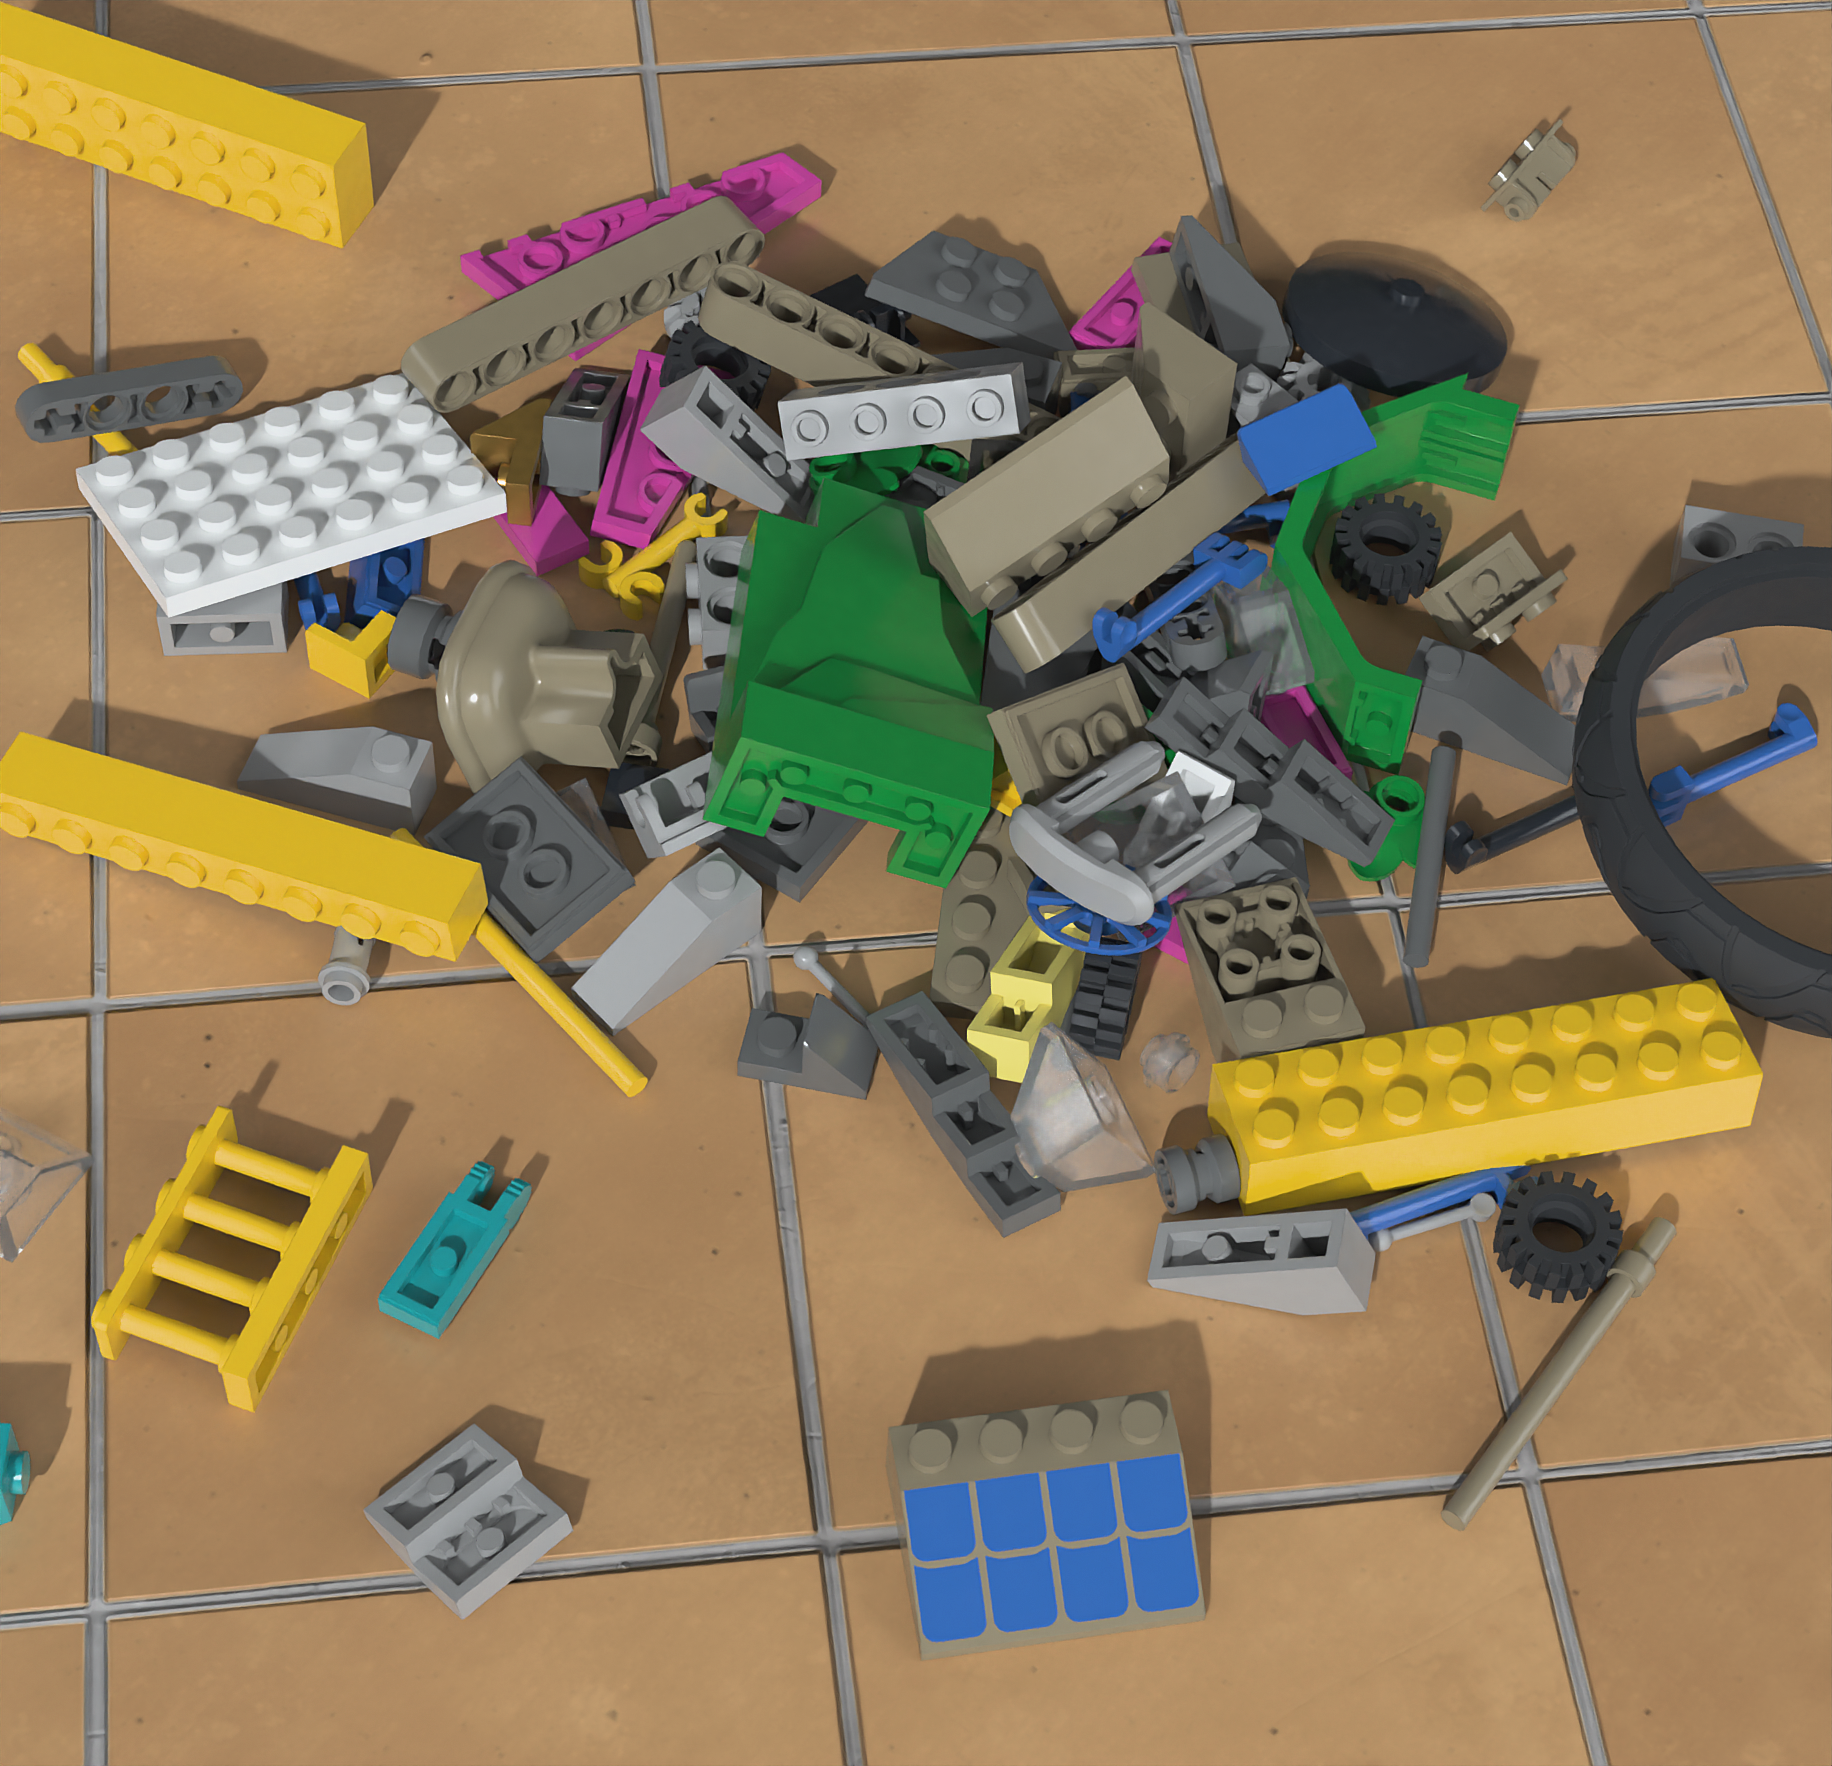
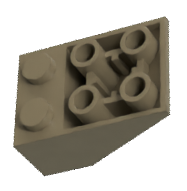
[1174,877,1366,1063]

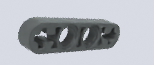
[15,356,243,443]
[1144,551,1227,672]

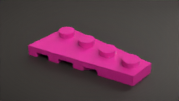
[590,349,734,549]

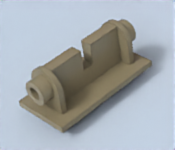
[1481,119,1576,222]

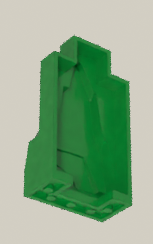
[702,478,994,889]

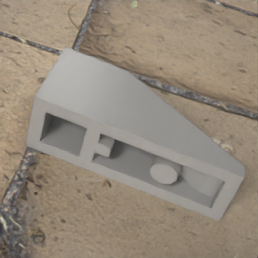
[640,365,815,523]
[237,726,437,836]
[571,847,762,1036]
[1147,1208,1376,1315]

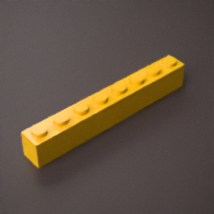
[0,731,489,962]

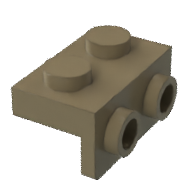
[1419,532,1568,652]

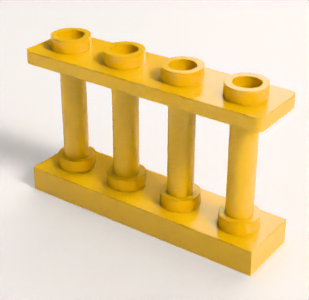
[91,1105,373,1413]

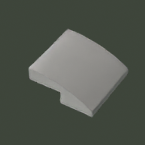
[363,1423,573,1620]

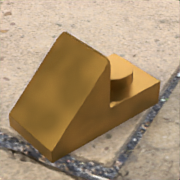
[470,398,552,526]

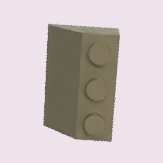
[1131,301,1237,482]

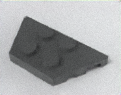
[865,230,1077,360]

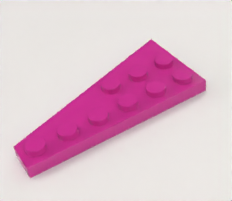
[460,152,822,362]

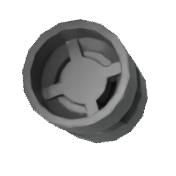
[387,594,463,681]

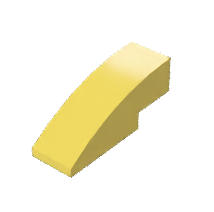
[967,909,1089,1085]

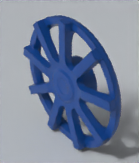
[1026,864,1172,956]

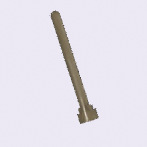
[622,540,696,767]

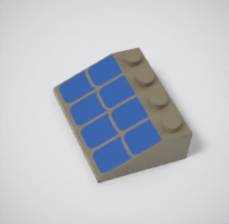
[886,1390,1206,1661]

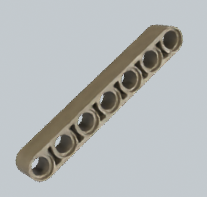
[401,196,765,413]
[698,262,1062,470]
[991,432,1266,673]

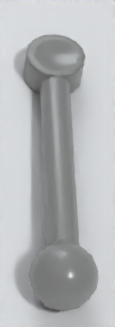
[793,945,870,1030]
[1368,1193,1496,1252]

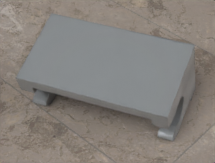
[619,751,727,859]

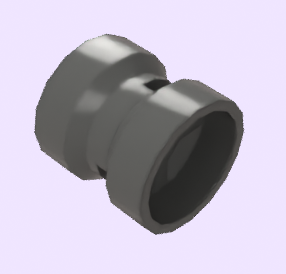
[1154,1134,1241,1215]

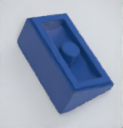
[1237,383,1377,496]
[344,538,425,629]

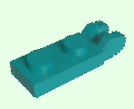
[378,1161,532,1339]

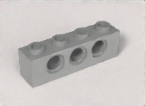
[777,362,1031,461]

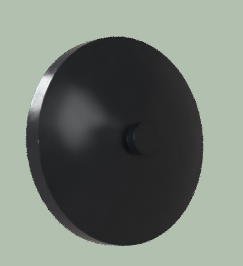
[1282,252,1508,398]

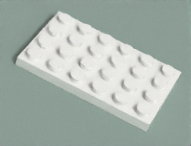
[76,373,507,618]

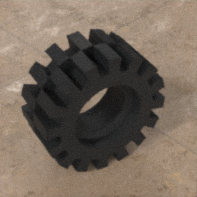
[659,320,771,411]
[1330,494,1442,605]
[1067,936,1143,1061]
[1493,1171,1623,1303]

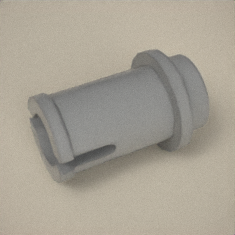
[318,925,376,1006]

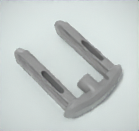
[1009,741,1262,926]

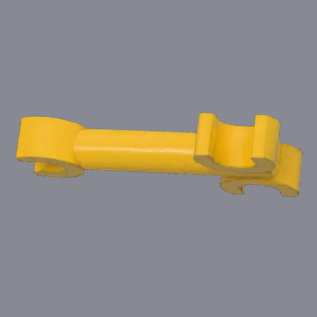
[578,492,728,621]

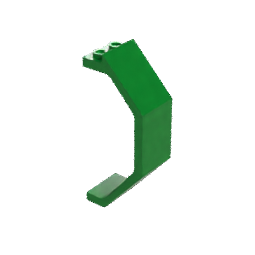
[1261,373,1520,775]

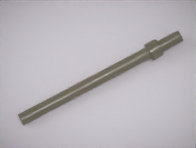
[1441,1217,1677,1531]

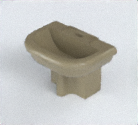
[436,560,663,794]

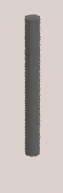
[1403,746,1456,968]

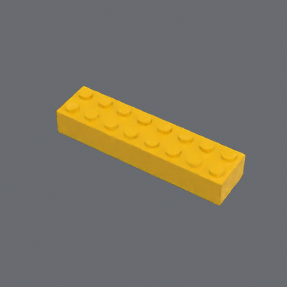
[0,1,374,249]
[1207,978,1763,1216]

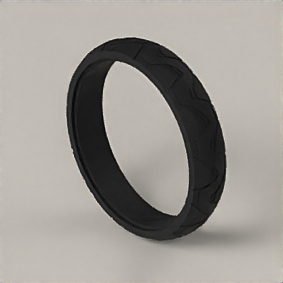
[1572,546,1832,1039]

